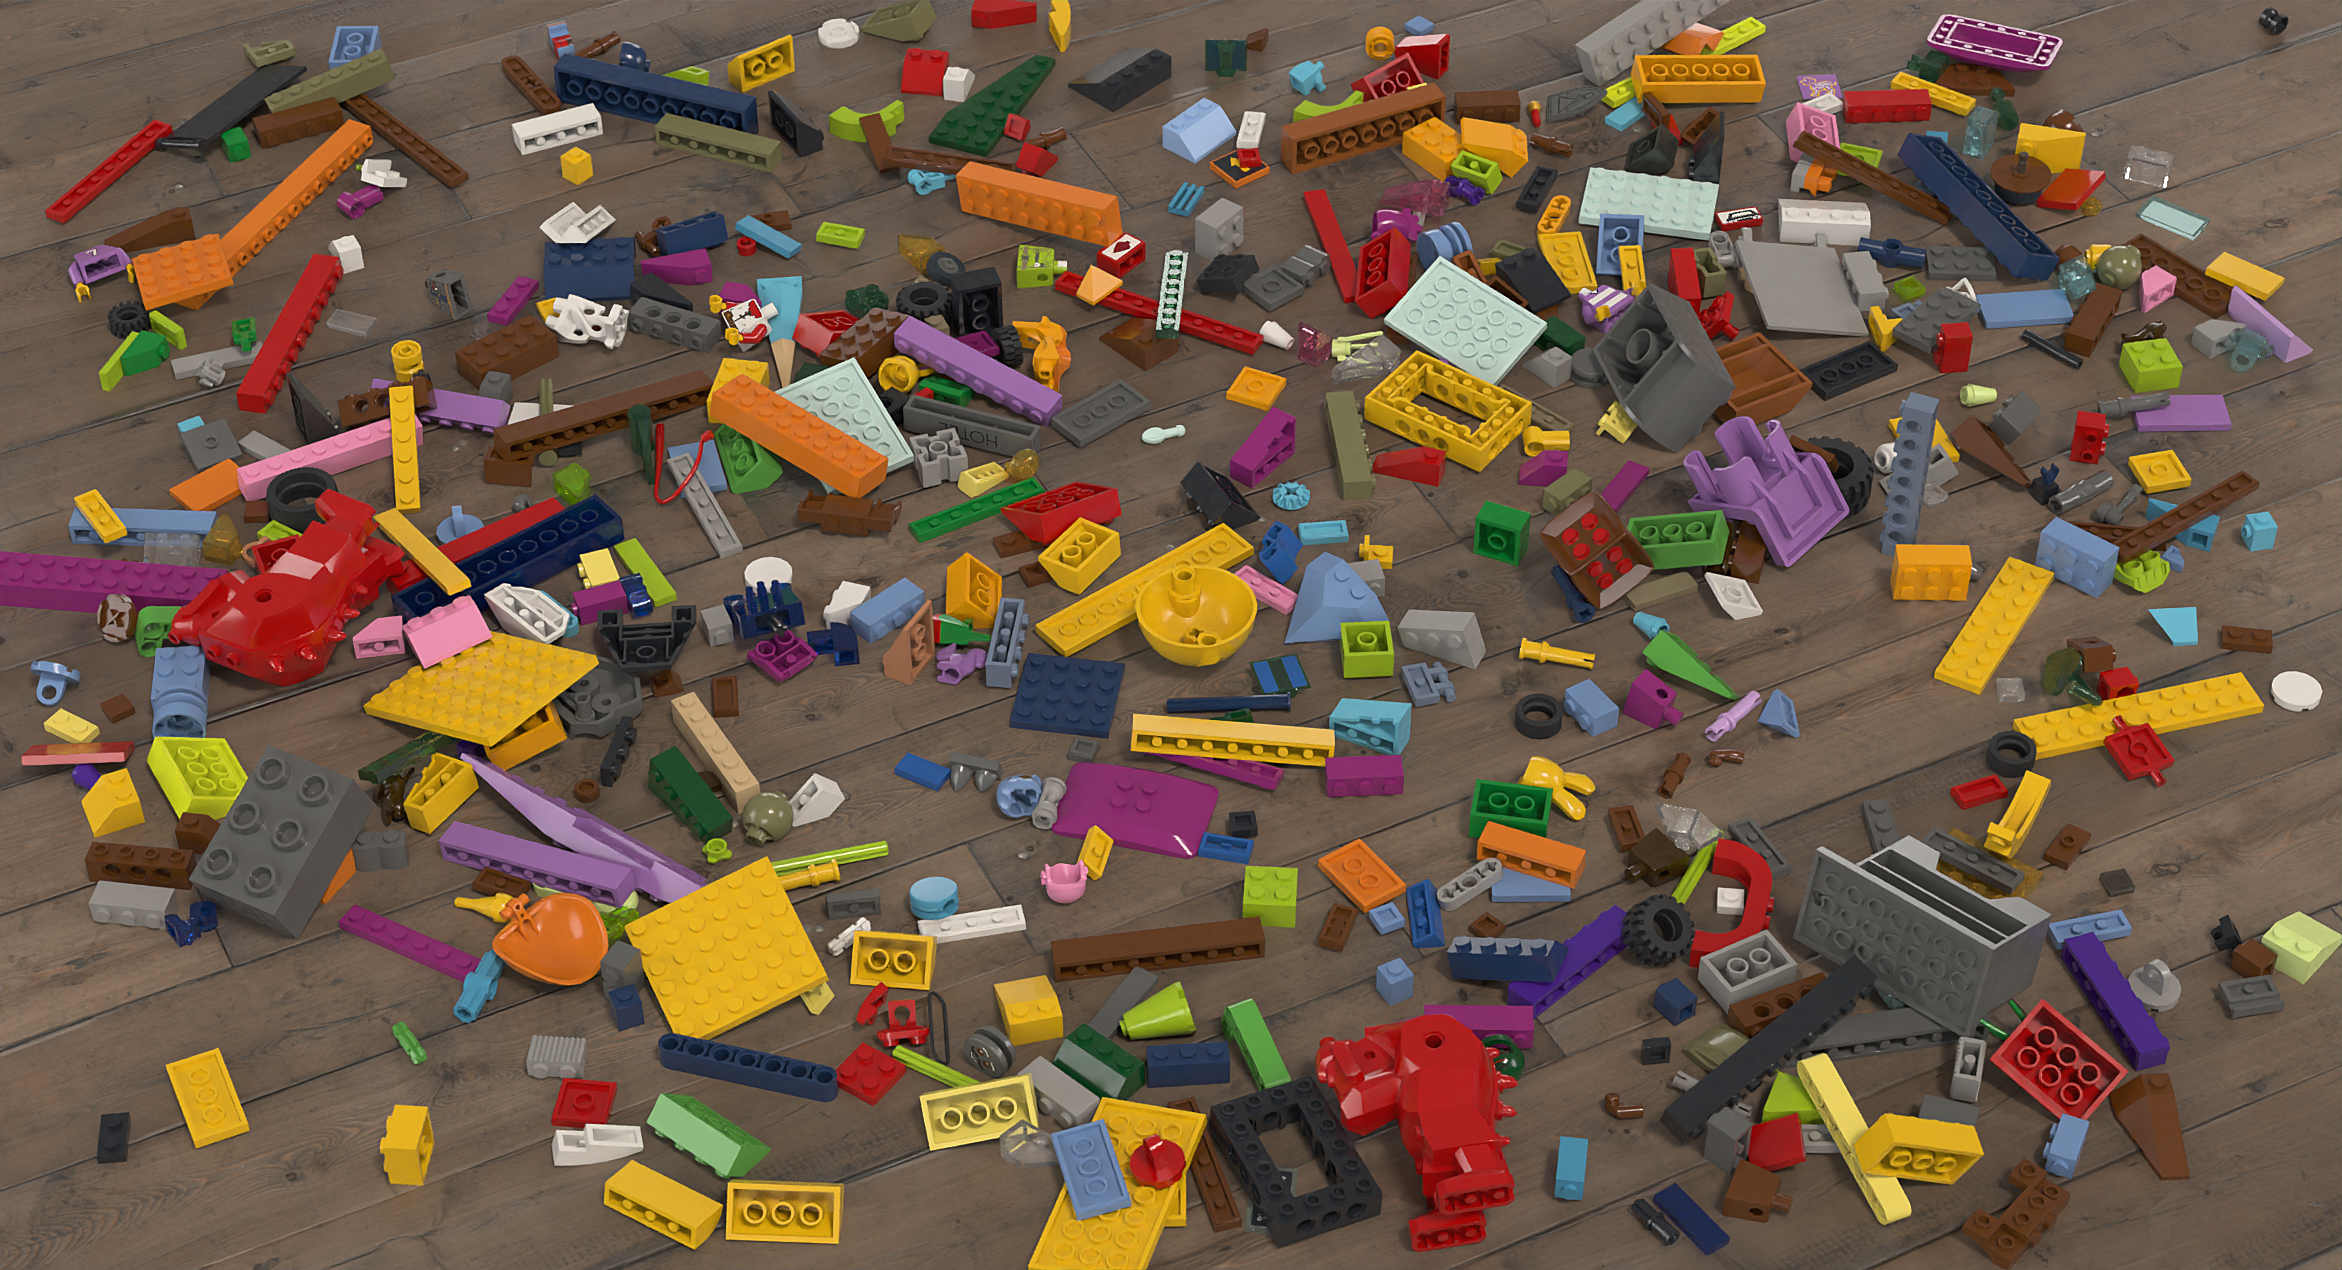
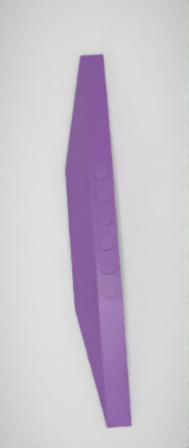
[460,753,707,904]

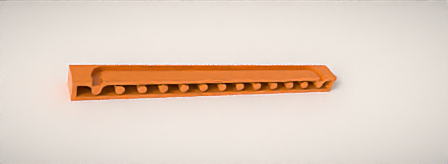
[175,119,373,311]

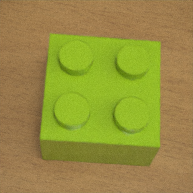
[2119,338,2183,393]
[1339,621,1394,678]
[1243,866,1298,928]

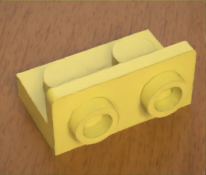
[1595,400,1637,444]

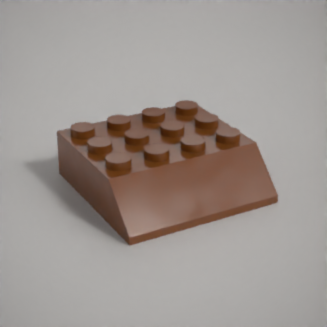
[1713,332,1813,424]

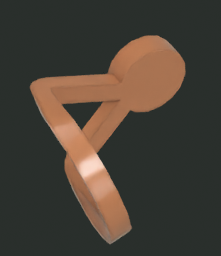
[242,536,272,568]

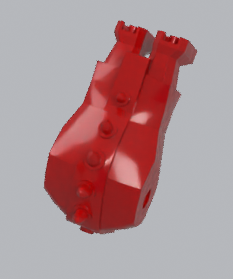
[167,489,409,687]
[1315,1014,1518,1253]

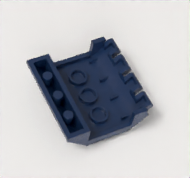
[544,237,636,301]

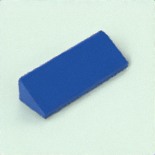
[1406,879,1445,948]

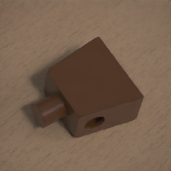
[1722,1159,1793,1223]

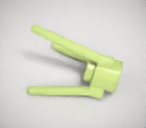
[1332,331,1383,369]

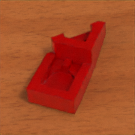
[856,982,889,1026]

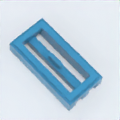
[1168,182,1204,217]

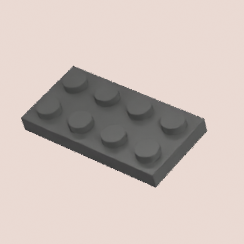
[1892,286,1981,354]
[1051,379,1151,448]

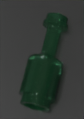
[1990,87,2019,131]

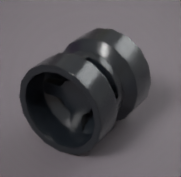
[2259,7,2289,35]

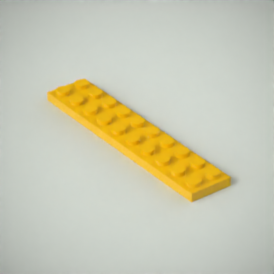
[1035,523,1254,657]
[2012,672,2264,760]

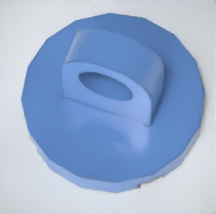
[436,505,484,546]
[30,661,81,706]

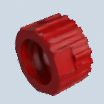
[736,236,757,257]

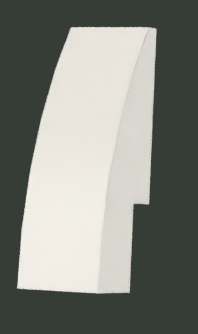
[551,1124,643,1166]

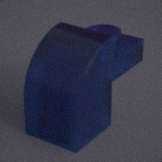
[806,622,860,667]

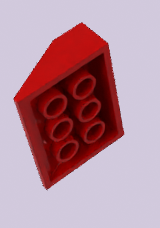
[1000,481,1122,545]
[1989,999,2128,1120]

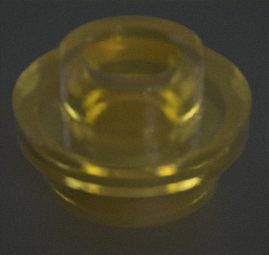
[2080,197,2103,217]

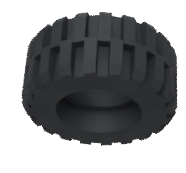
[1807,436,1874,520]

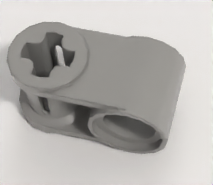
[1708,231,1739,268]

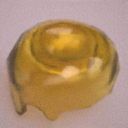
[1004,449,1040,481]

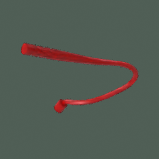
[654,423,714,505]

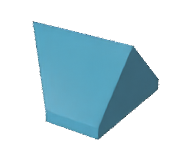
[2148,607,2198,646]

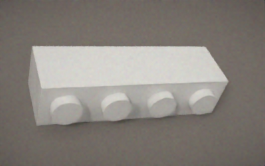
[512,103,603,155]

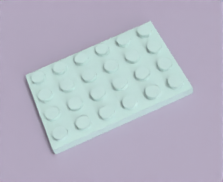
[1579,167,1719,241]
[1384,256,1547,386]
[775,358,914,495]

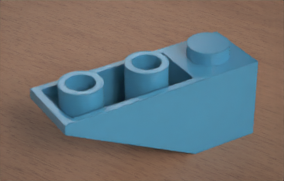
[2145,498,2220,552]

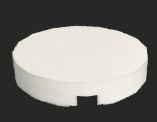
[818,19,859,49]
[744,557,793,595]
[2270,672,2322,712]

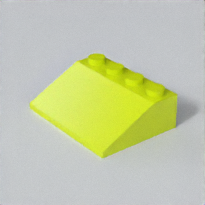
[146,737,248,820]

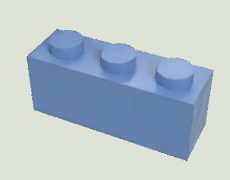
[850,578,925,644]

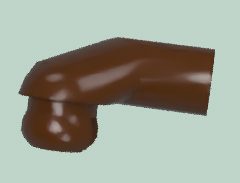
[1708,748,1745,767]
[1604,1093,1643,1119]

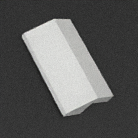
[539,202,615,243]

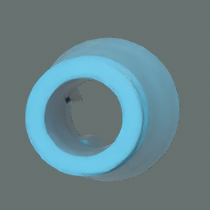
[1633,612,1669,640]

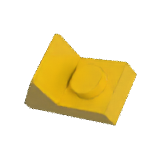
[1868,306,1903,352]

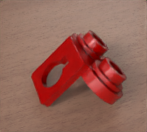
[877,999,930,1046]

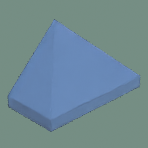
[1757,689,1800,738]

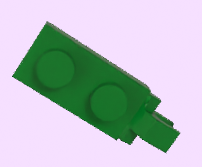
[232,317,257,352]

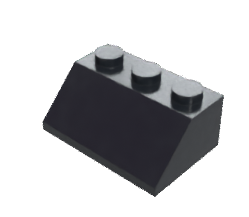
[768,90,824,158]
[1180,461,1261,530]

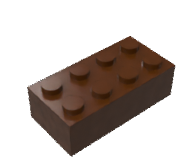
[819,307,909,379]
[455,314,559,390]

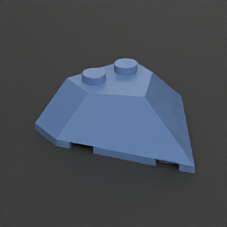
[1284,552,1389,645]

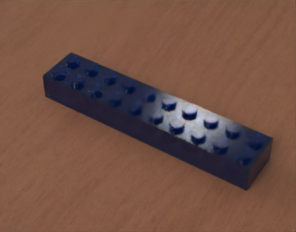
[391,494,625,625]

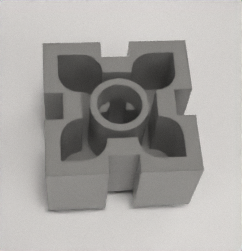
[909,428,968,488]

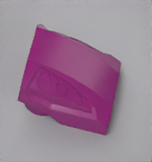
[747,630,818,682]

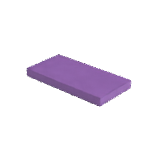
[2130,395,2232,432]

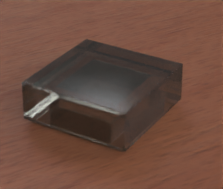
[2099,868,2135,898]

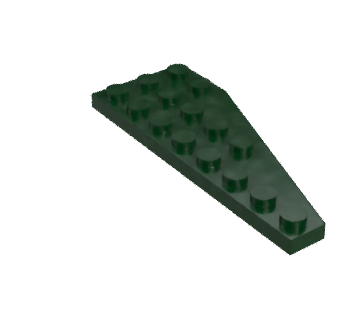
[929,54,1056,157]

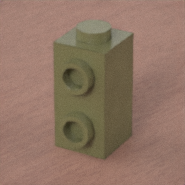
[1542,468,1593,515]

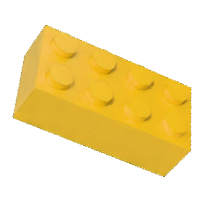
[1853,1113,1984,1185]

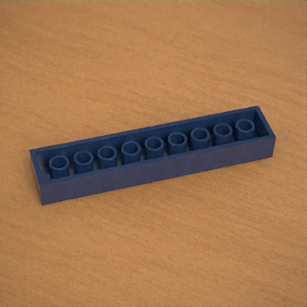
[553,53,759,135]
[1897,133,2060,281]

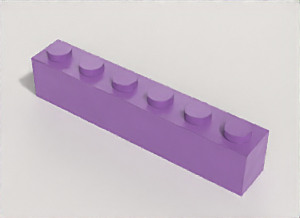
[367,378,510,434]

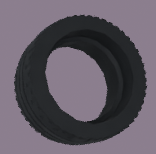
[266,467,339,534]

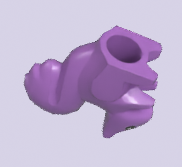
[936,643,988,685]

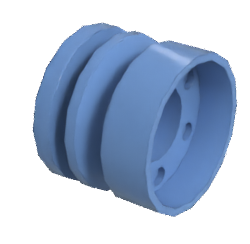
[1416,221,1473,271]
[152,684,208,739]

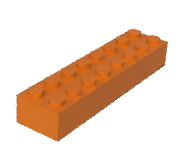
[956,162,1123,247]
[710,374,889,498]

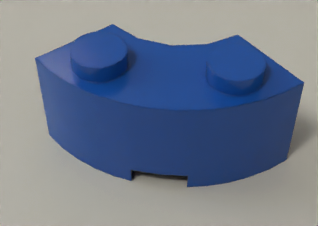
[1259,521,1303,584]

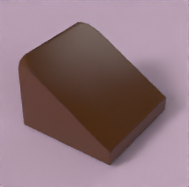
[1245,28,1268,52]
[650,668,684,698]

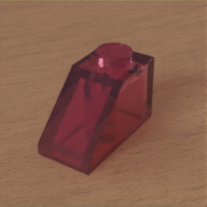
[1298,321,1333,368]

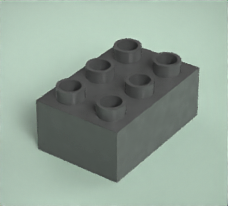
[188,745,375,939]

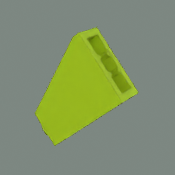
[1762,1071,1825,1124]

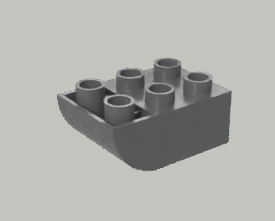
[1593,283,1736,453]

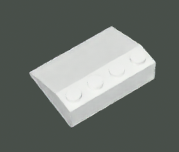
[1778,199,1871,246]

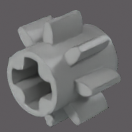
[196,359,226,388]

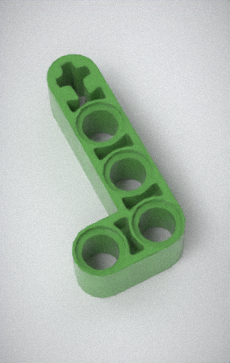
[135,606,182,657]
[1221,998,1291,1091]

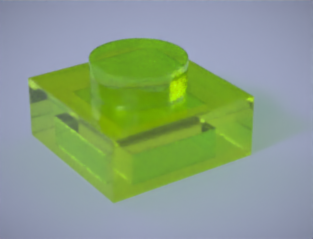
[1894,275,1926,301]

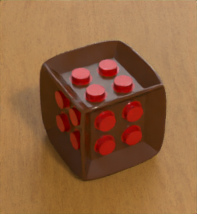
[1540,491,1654,610]

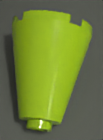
[1119,981,1197,1040]

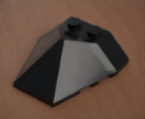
[597,605,697,672]

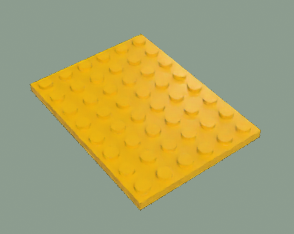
[363,630,599,747]

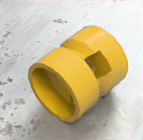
[391,340,425,383]

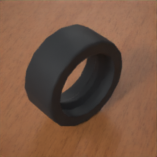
[1515,693,1563,740]
[1986,731,2037,778]

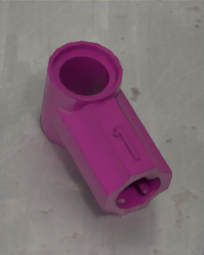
[337,184,384,219]

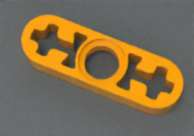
[1537,195,1571,235]

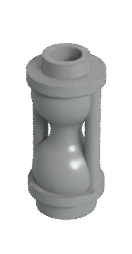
[1032,777,1067,829]

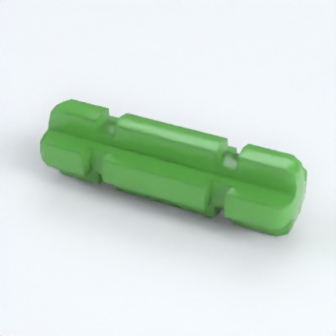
[392,1022,427,1065]

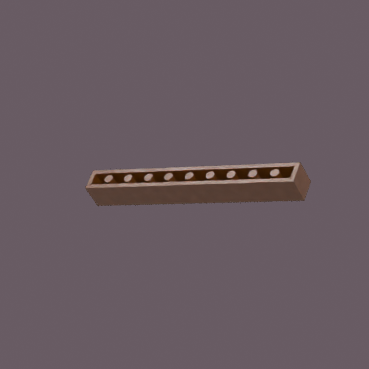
[494,370,714,463]

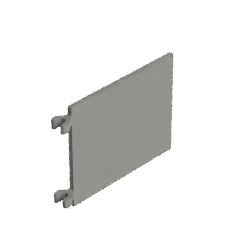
[1735,227,1869,337]

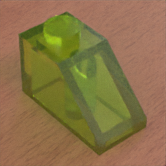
[552,462,591,515]

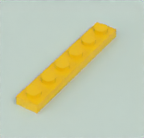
[389,386,421,514]

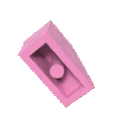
[2138,266,2177,313]
[353,616,406,659]

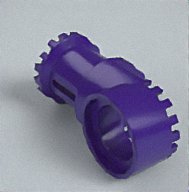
[1443,175,1485,206]

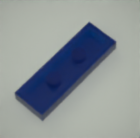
[1653,1183,1730,1256]

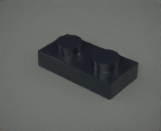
[97,1112,131,1164]

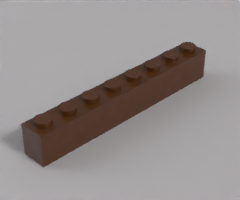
[1050,916,1265,983]

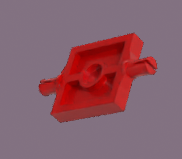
[2103,715,2175,787]

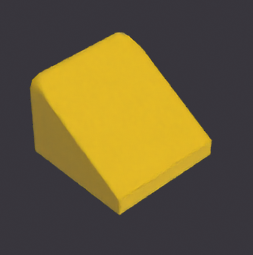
[1476,257,1501,275]

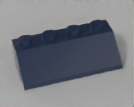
[1447,936,1569,982]

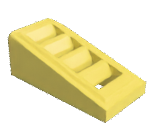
[958,462,1010,498]

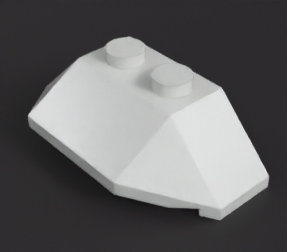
[484,583,570,644]

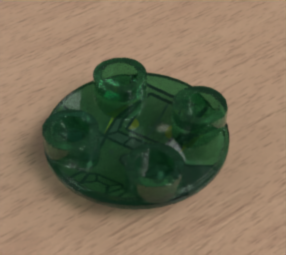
[845,284,889,317]

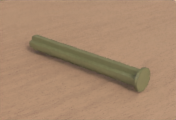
[539,378,558,466]

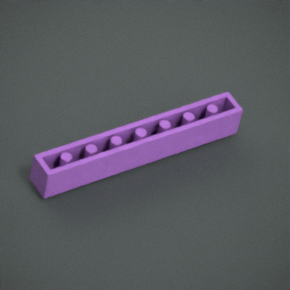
[894,315,1062,427]
[438,821,636,908]

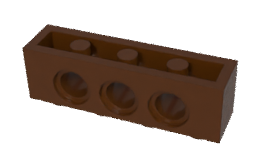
[337,376,437,431]
[85,842,197,890]
[1727,972,1827,1039]

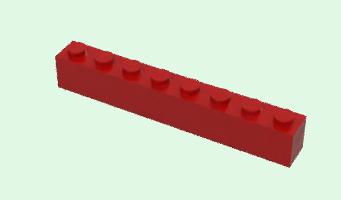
[385,497,570,604]

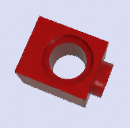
[2097,666,2139,701]

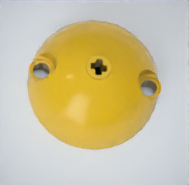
[1136,565,1257,667]

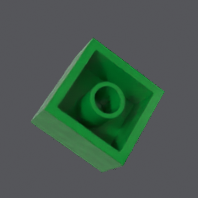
[1473,500,1531,566]

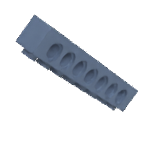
[1879,392,1939,556]

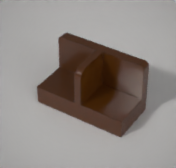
[484,446,536,487]

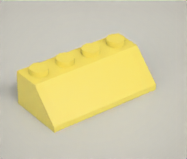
[920,1073,1039,1151]

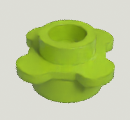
[702,838,732,864]

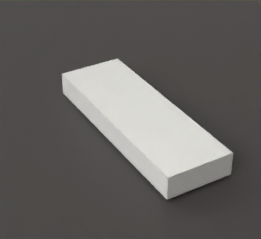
[1237,111,1266,149]

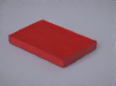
[2036,168,2106,210]

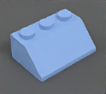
[1163,98,1236,164]

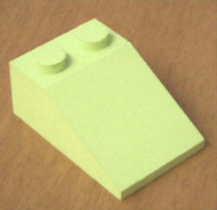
[2261,911,2342,984]

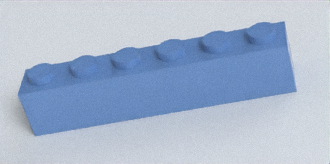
[68,507,220,548]

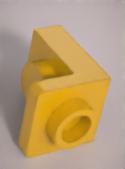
[1359,535,1393,569]

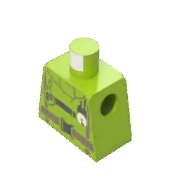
[1017,245,1067,288]

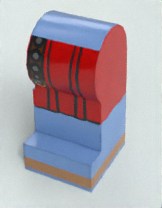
[547,21,575,59]

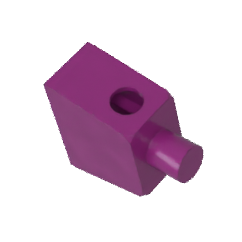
[1622,669,1684,729]

